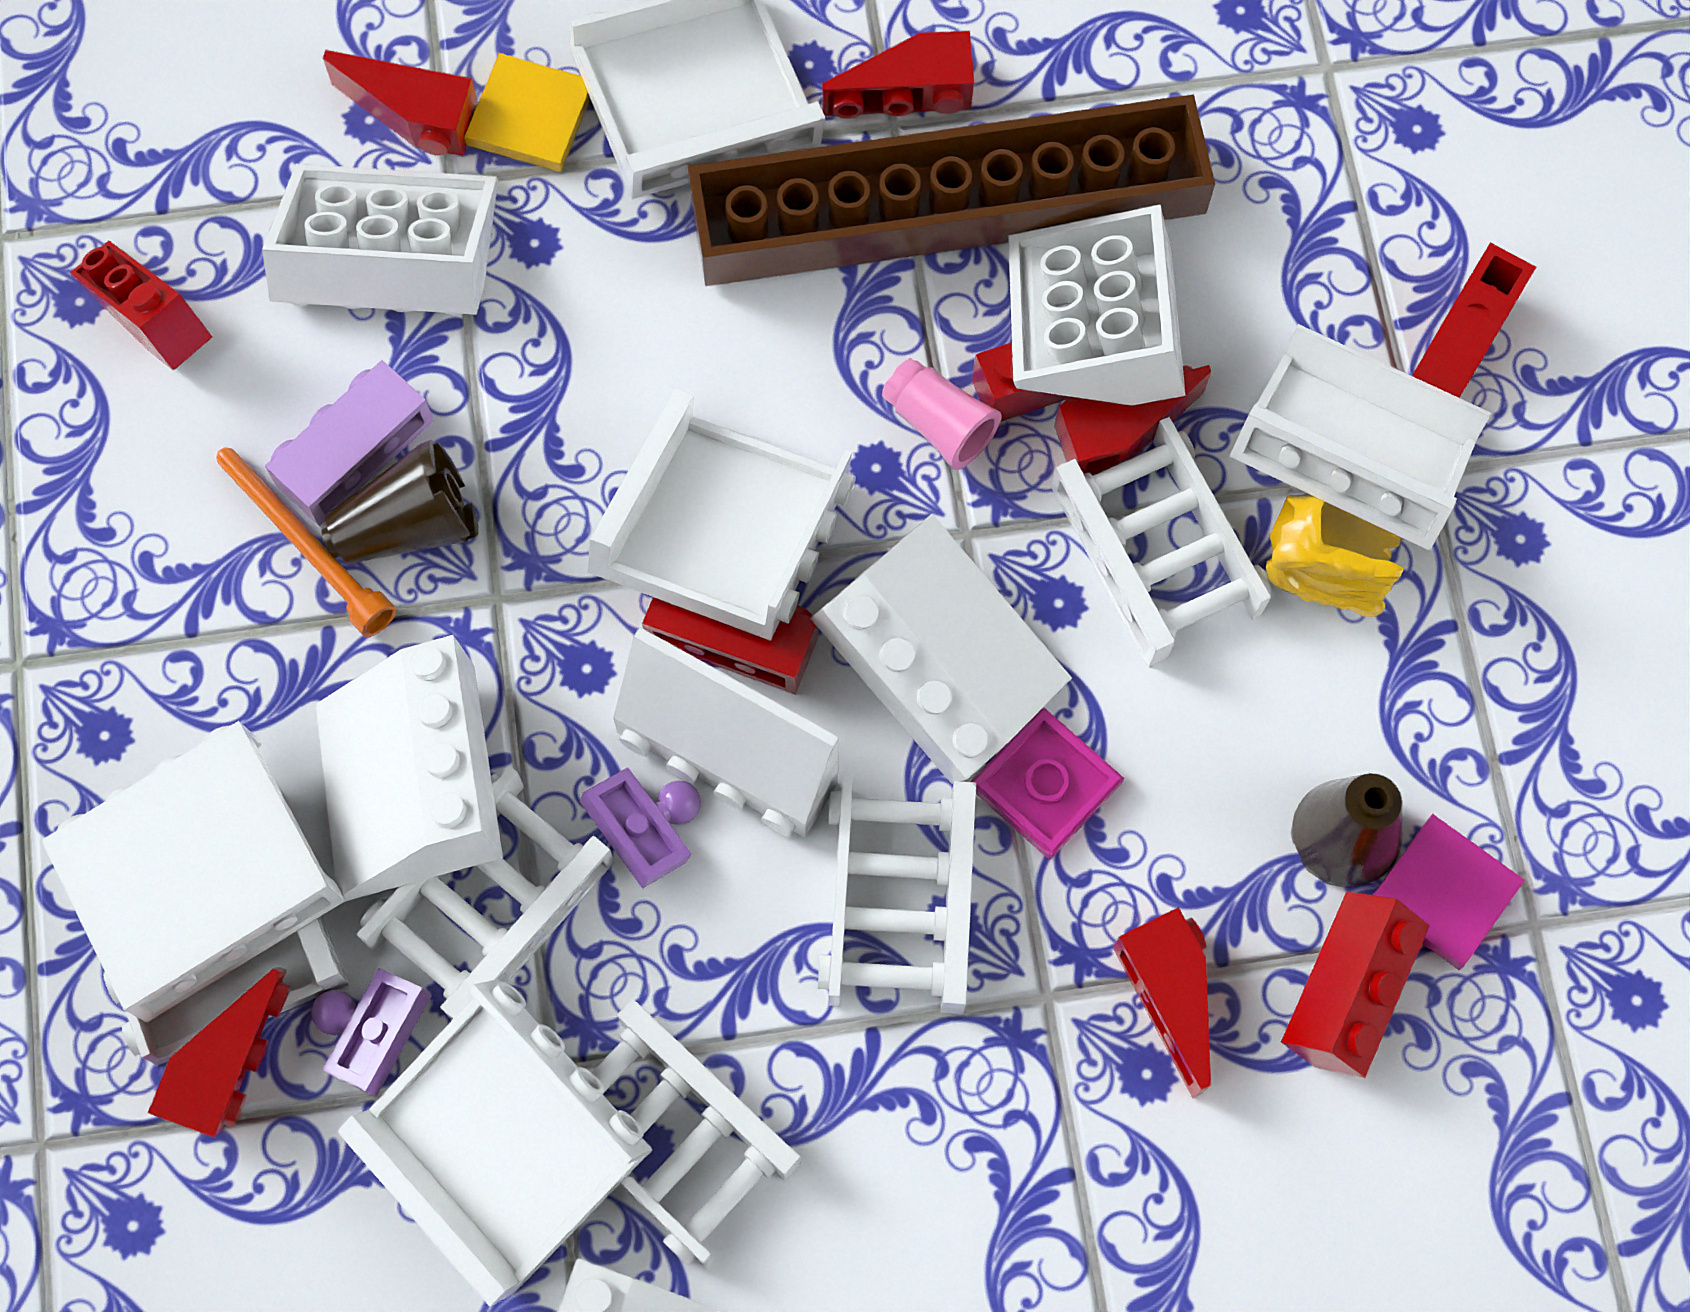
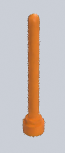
[216,447,397,637]

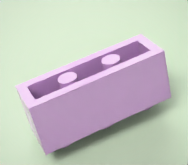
[265,360,434,526]

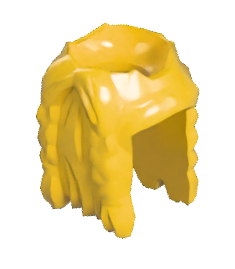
[1266,493,1404,617]

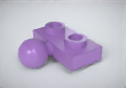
[579,767,701,889]
[311,968,432,1097]

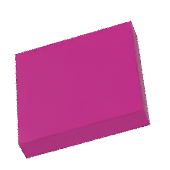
[971,707,1125,860]
[1373,814,1525,970]

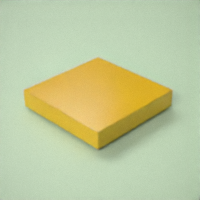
[464,53,591,172]

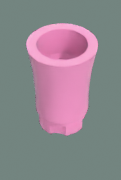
[882,358,1001,470]

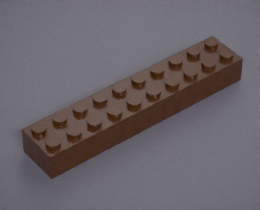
[687,94,1215,286]

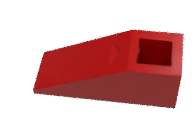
[822,30,974,119]
[70,240,212,371]
[1412,242,1536,398]
[1054,365,1212,476]
[147,967,291,1137]

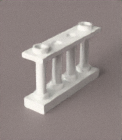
[1051,417,1271,667]
[356,766,614,1020]
[818,774,976,1014]
[592,998,801,1267]

